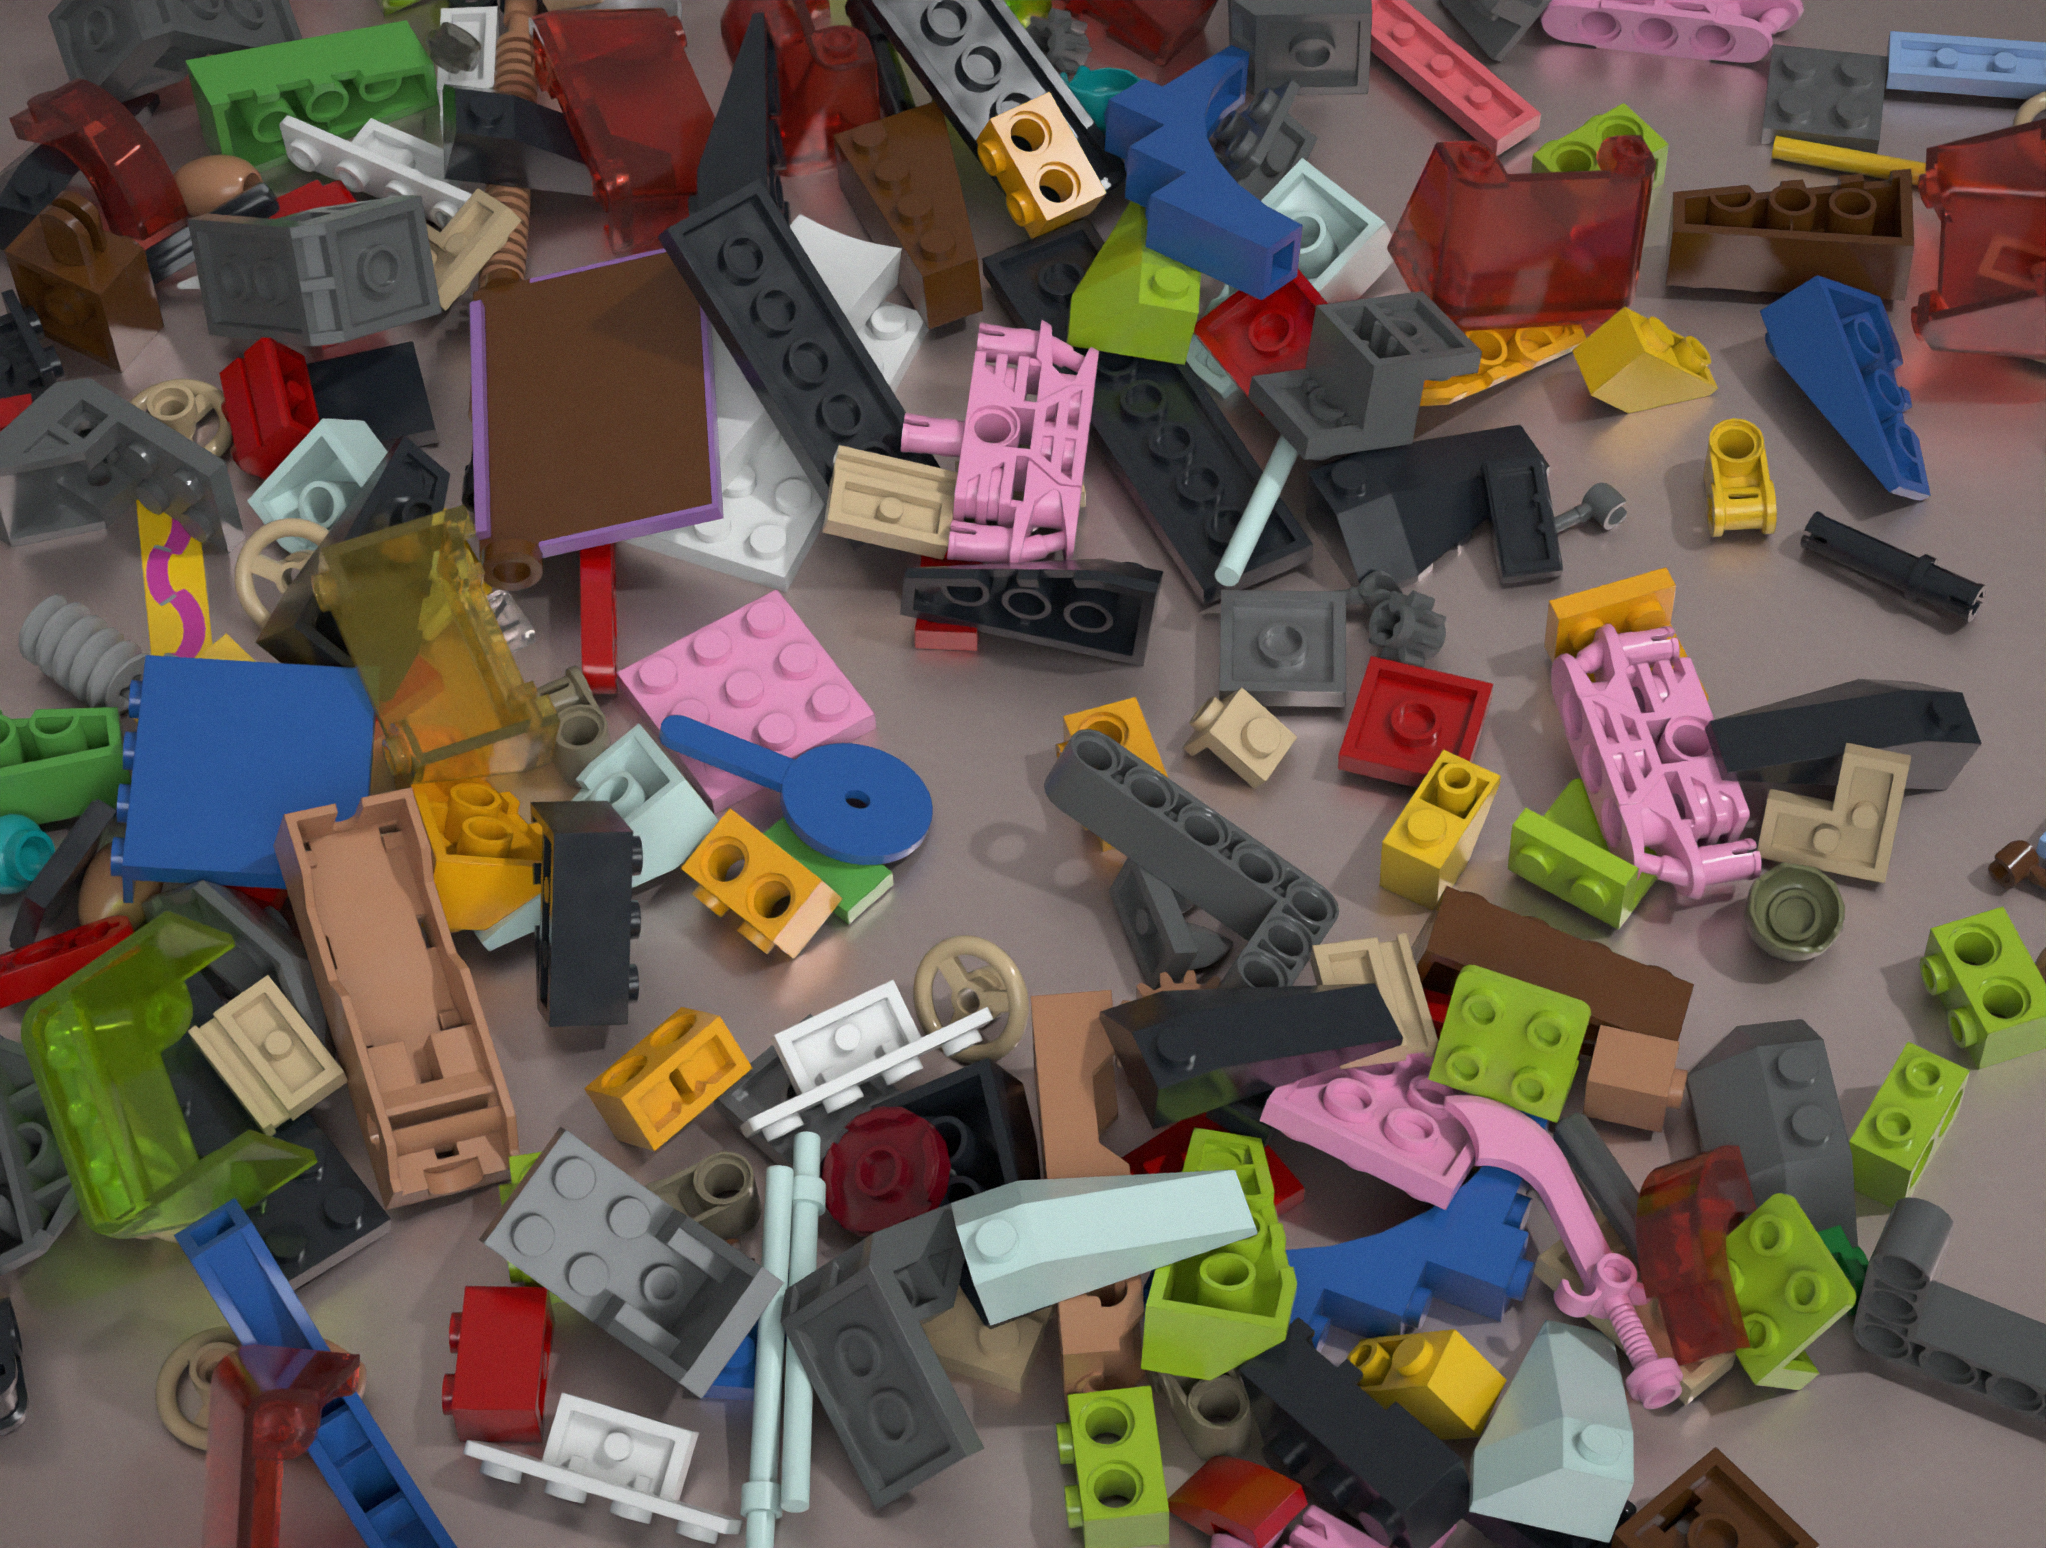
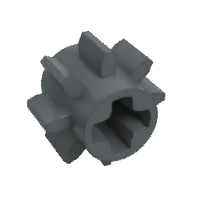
[1026,8,1092,75]
[1368,590,1446,668]

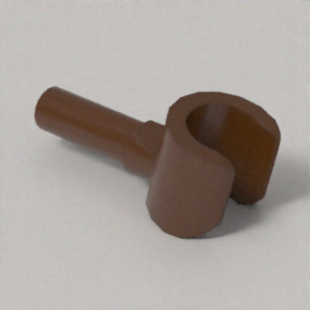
[1988,840,2046,890]

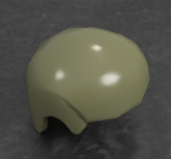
[1744,862,1845,962]

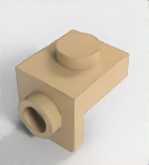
[1183,687,1297,788]

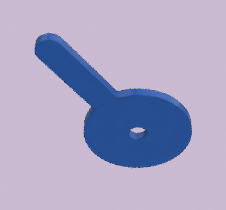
[659,715,933,865]

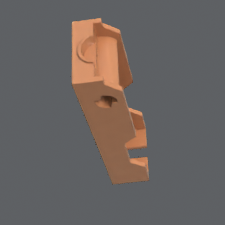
[273,787,521,1210]
[1030,990,1145,1421]

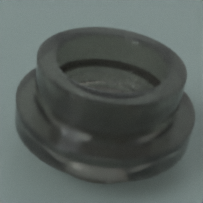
[425,22,481,74]

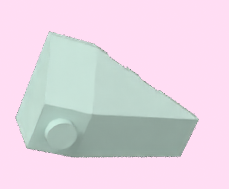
[1186,158,1400,399]
[247,418,468,644]
[473,724,719,951]
[951,1170,1258,1326]
[1469,1319,1634,1543]

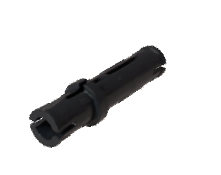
[845,0,916,118]
[1800,511,1987,622]

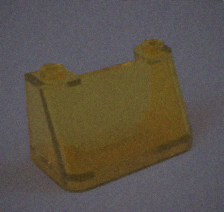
[311,505,561,785]

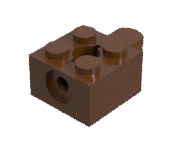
[4,190,164,373]
[1611,1447,1820,1548]

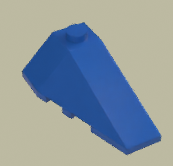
[1760,275,1931,501]

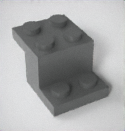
[1248,291,1482,460]

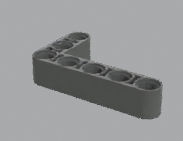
[1044,729,1339,989]
[1853,1197,2046,1423]

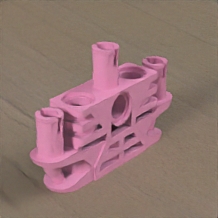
[1539,0,1804,63]
[901,320,1099,564]
[1551,624,1762,899]

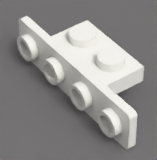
[279,115,472,230]
[740,980,993,1142]
[463,1393,743,1544]

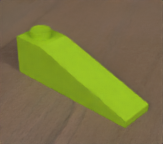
[1066,201,1201,365]
[1141,1127,1297,1381]

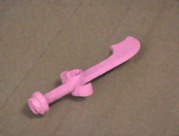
[1444,1095,1683,1409]

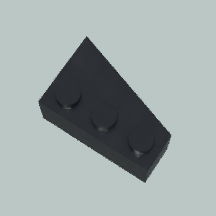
[530,801,643,1027]
[1239,1317,1470,1548]

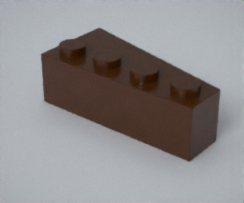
[833,101,983,329]
[1666,169,1914,301]
[1411,886,1694,1063]

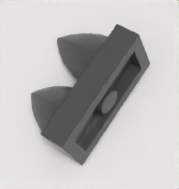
[1109,858,1233,990]

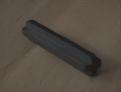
[144,182,280,285]

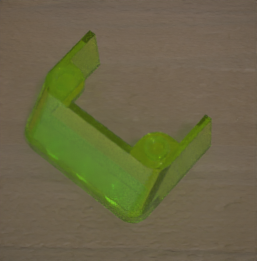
[21,910,318,1239]

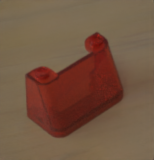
[720,0,881,177]
[529,8,715,255]
[1911,118,2046,360]
[1387,135,1656,331]
[201,1345,360,1548]

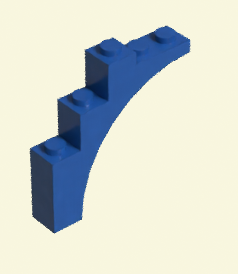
[1104,45,1303,300]
[1143,1111,1549,1352]
[174,1198,457,1548]

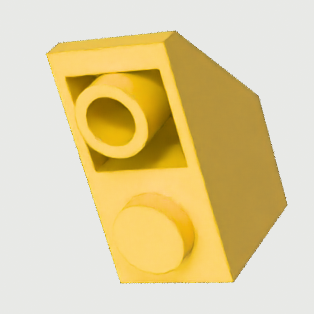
[1572,306,1718,414]
[1379,750,1501,910]
[1346,1329,1507,1440]

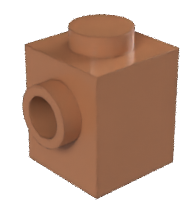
[1582,1025,1688,1133]

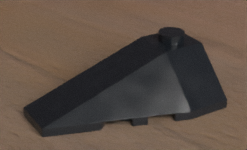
[688,12,792,226]
[442,84,676,205]
[0,93,160,250]
[255,435,450,705]
[900,558,1164,666]
[1099,983,1403,1130]
[870,1057,1052,1329]

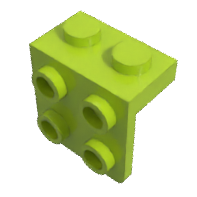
[1507,778,1657,930]
[1428,965,1591,1123]
[1686,1193,1856,1390]

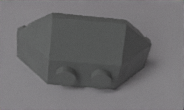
[141,880,336,1059]
[1686,1019,1858,1247]
[0,1035,101,1276]

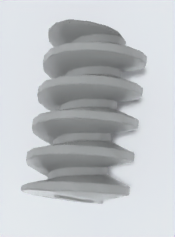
[18,593,150,715]

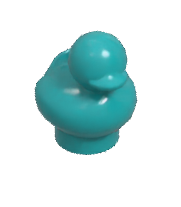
[0,814,55,895]

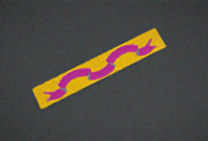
[136,499,213,658]

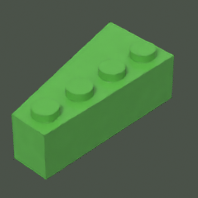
[185,20,439,173]
[0,707,133,825]

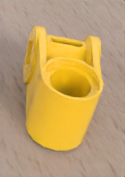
[1703,418,1777,537]

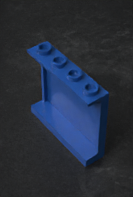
[110,655,378,903]

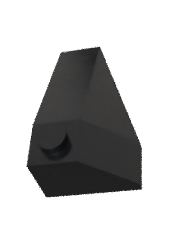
[1306,424,1550,604]
[1705,679,1982,790]

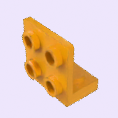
[1544,567,1709,701]

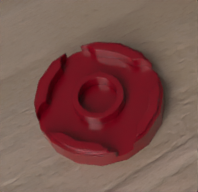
[821,1107,951,1239]

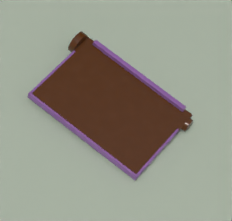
[469,248,724,591]

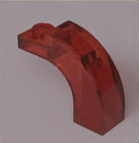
[9,78,189,241]
[1636,1145,1757,1366]

